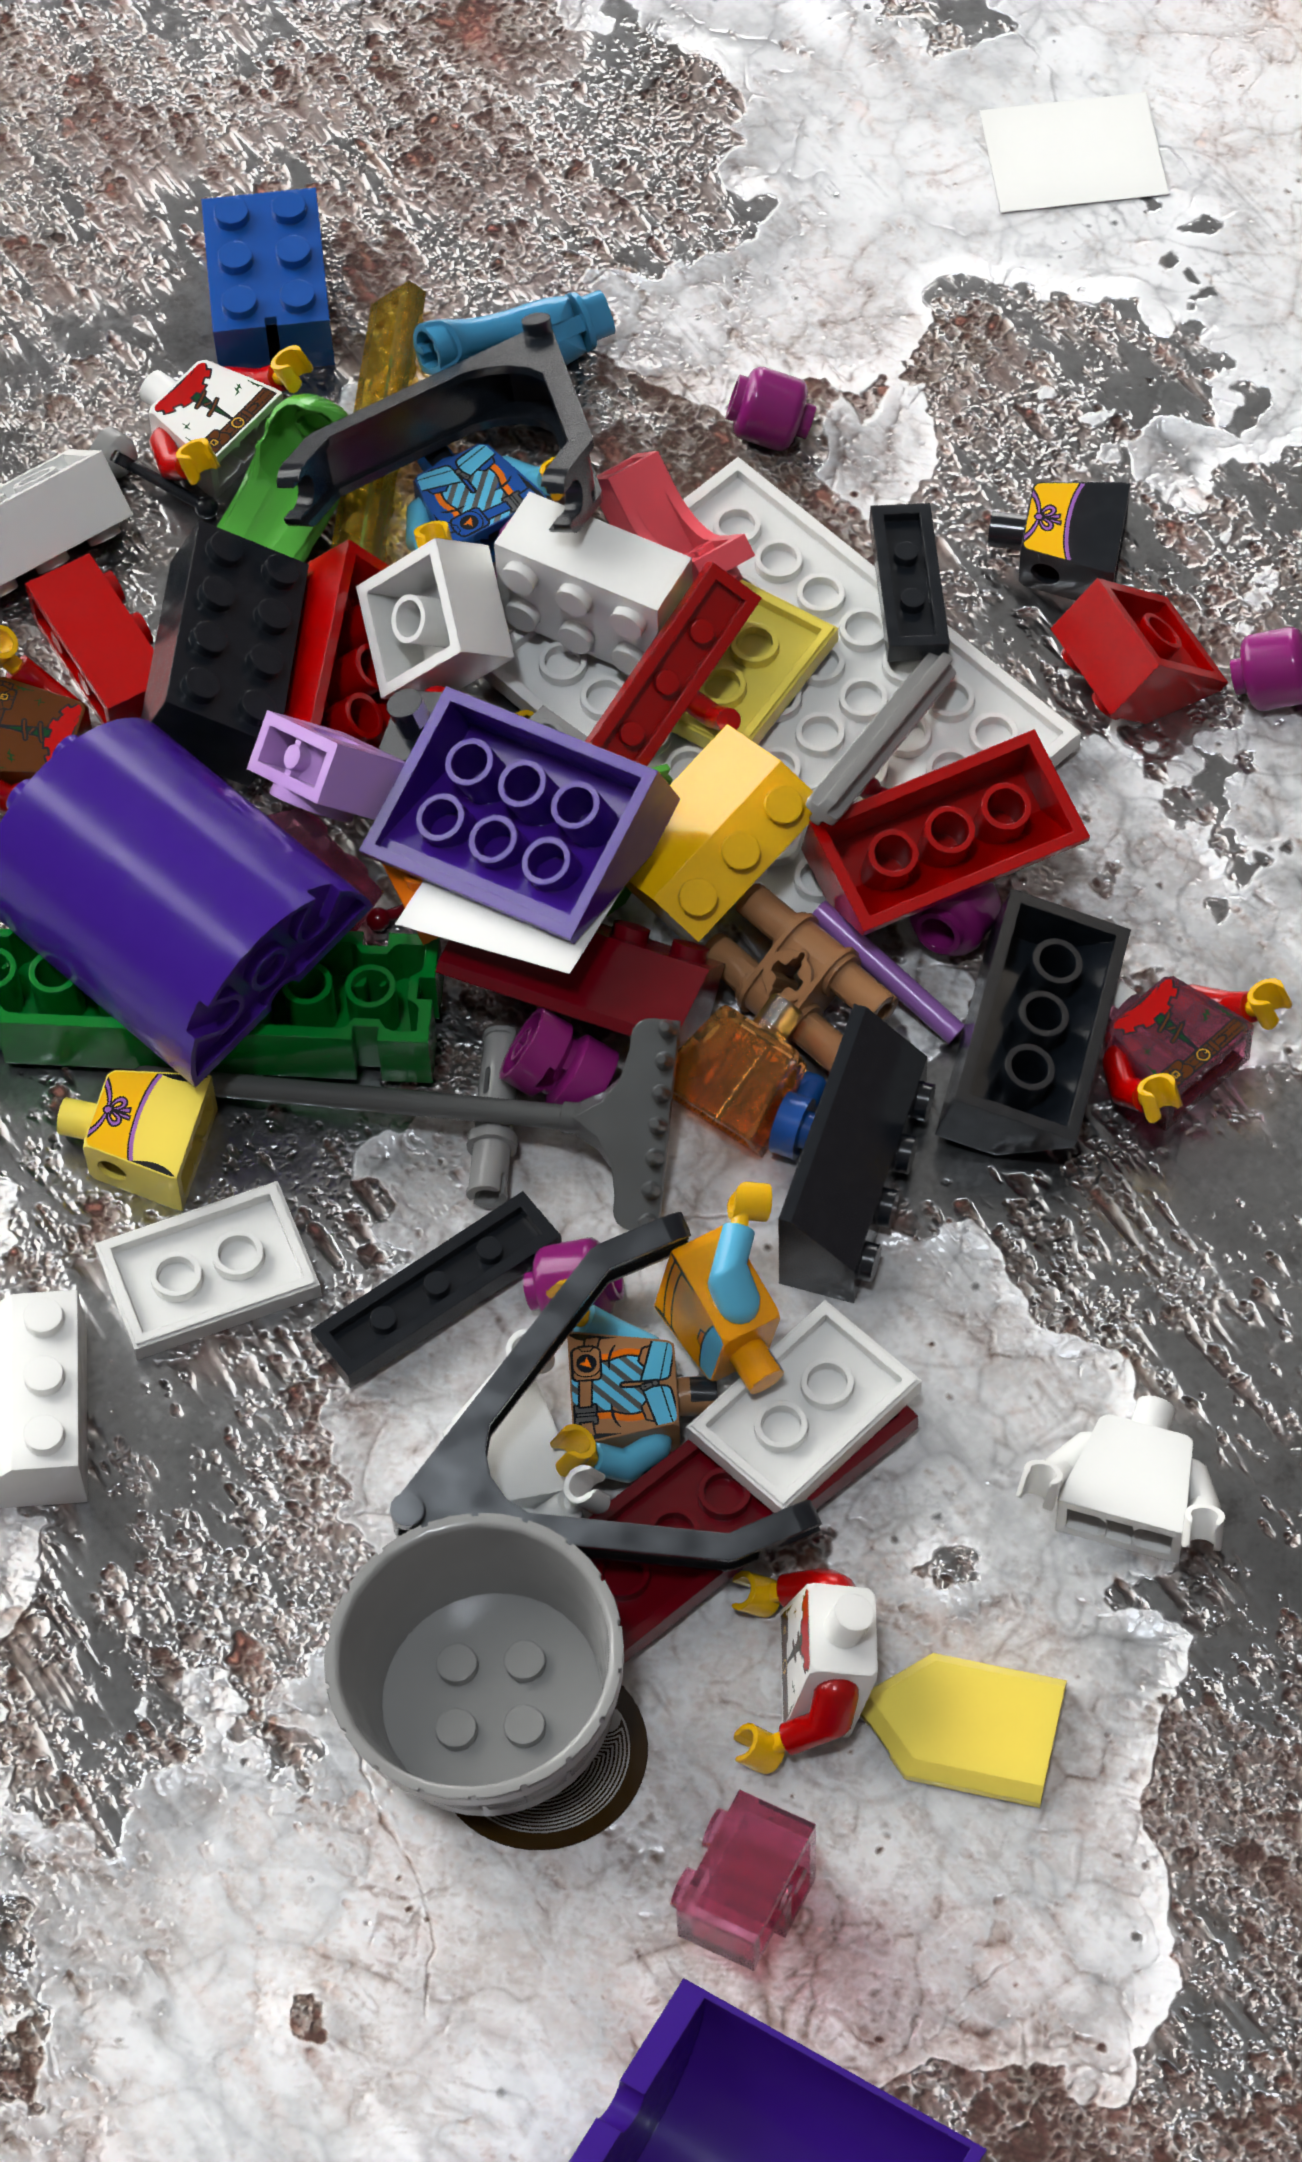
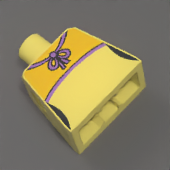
[57,1070,218,1211]

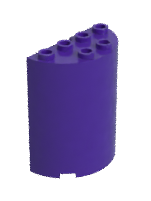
[0,718,373,1088]
[569,1978,987,2162]

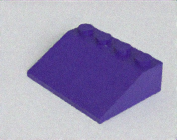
[359,686,680,944]

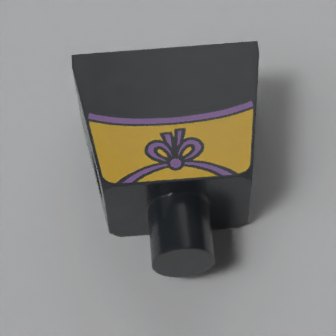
[988,482,1131,601]

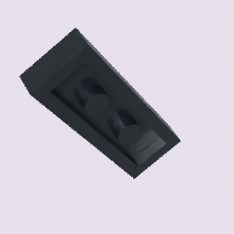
[869,503,950,662]

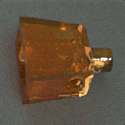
[673,993,807,1158]

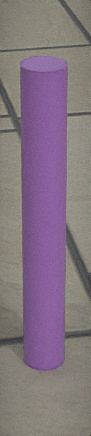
[812,900,964,1045]

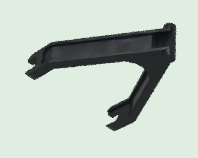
[277,312,603,533]
[390,1212,823,1572]

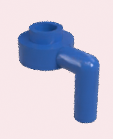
[751,1060,826,1160]

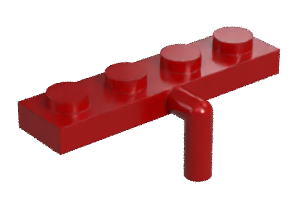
[585,562,762,766]

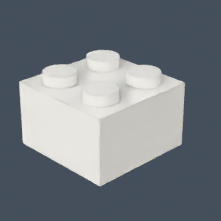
[356,538,515,700]

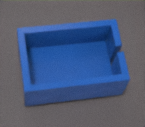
[201,187,335,368]

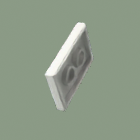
[94,1181,322,1360]
[686,1300,922,1513]

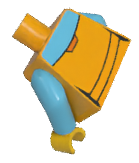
[654,1182,784,1394]

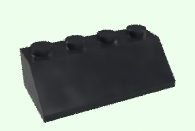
[935,889,1131,1155]
[778,1004,936,1303]

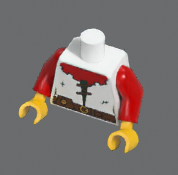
[140,345,314,500]
[732,1568,878,1774]

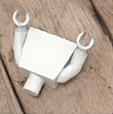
[442,1329,610,1518]
[1015,1395,1225,1564]

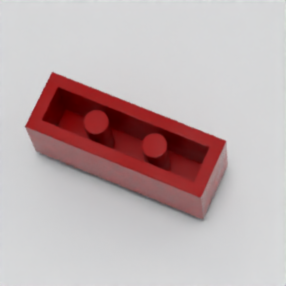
[25,553,154,724]

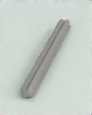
[806,652,956,826]

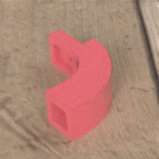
[597,451,755,582]

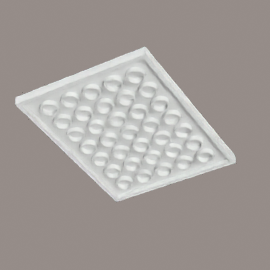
[483,457,1081,913]

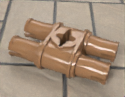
[704,883,899,1072]

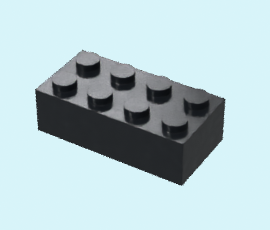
[141,520,309,787]

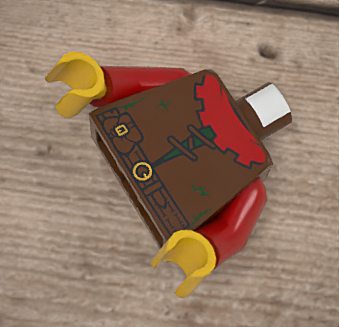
[0,625,92,815]

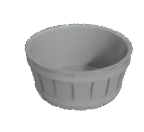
[324,1513,624,1816]

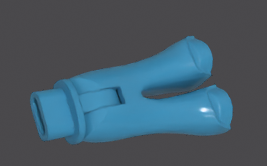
[413,290,616,375]

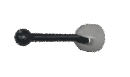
[89,426,219,519]

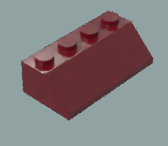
[435,920,725,1047]

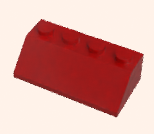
[284,539,390,749]
[801,729,1090,936]

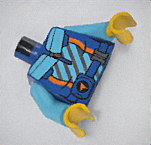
[405,444,565,563]

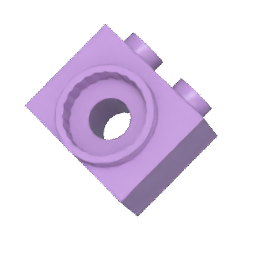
[247,710,405,823]

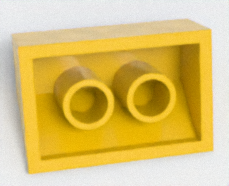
[625,724,813,943]

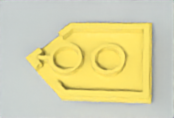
[860,1653,1067,1808]

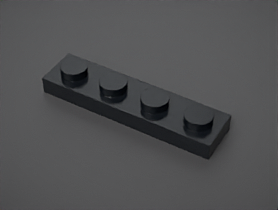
[311,1191,562,1388]

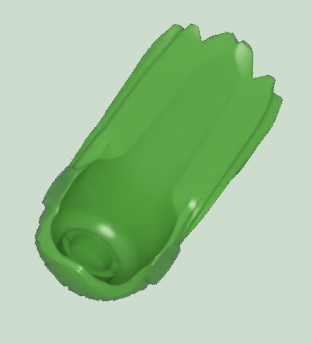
[217,393,348,563]

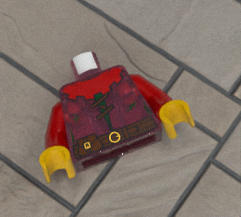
[1102,976,1293,1131]

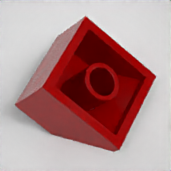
[1050,578,1228,724]

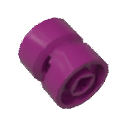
[499,1008,619,1104]

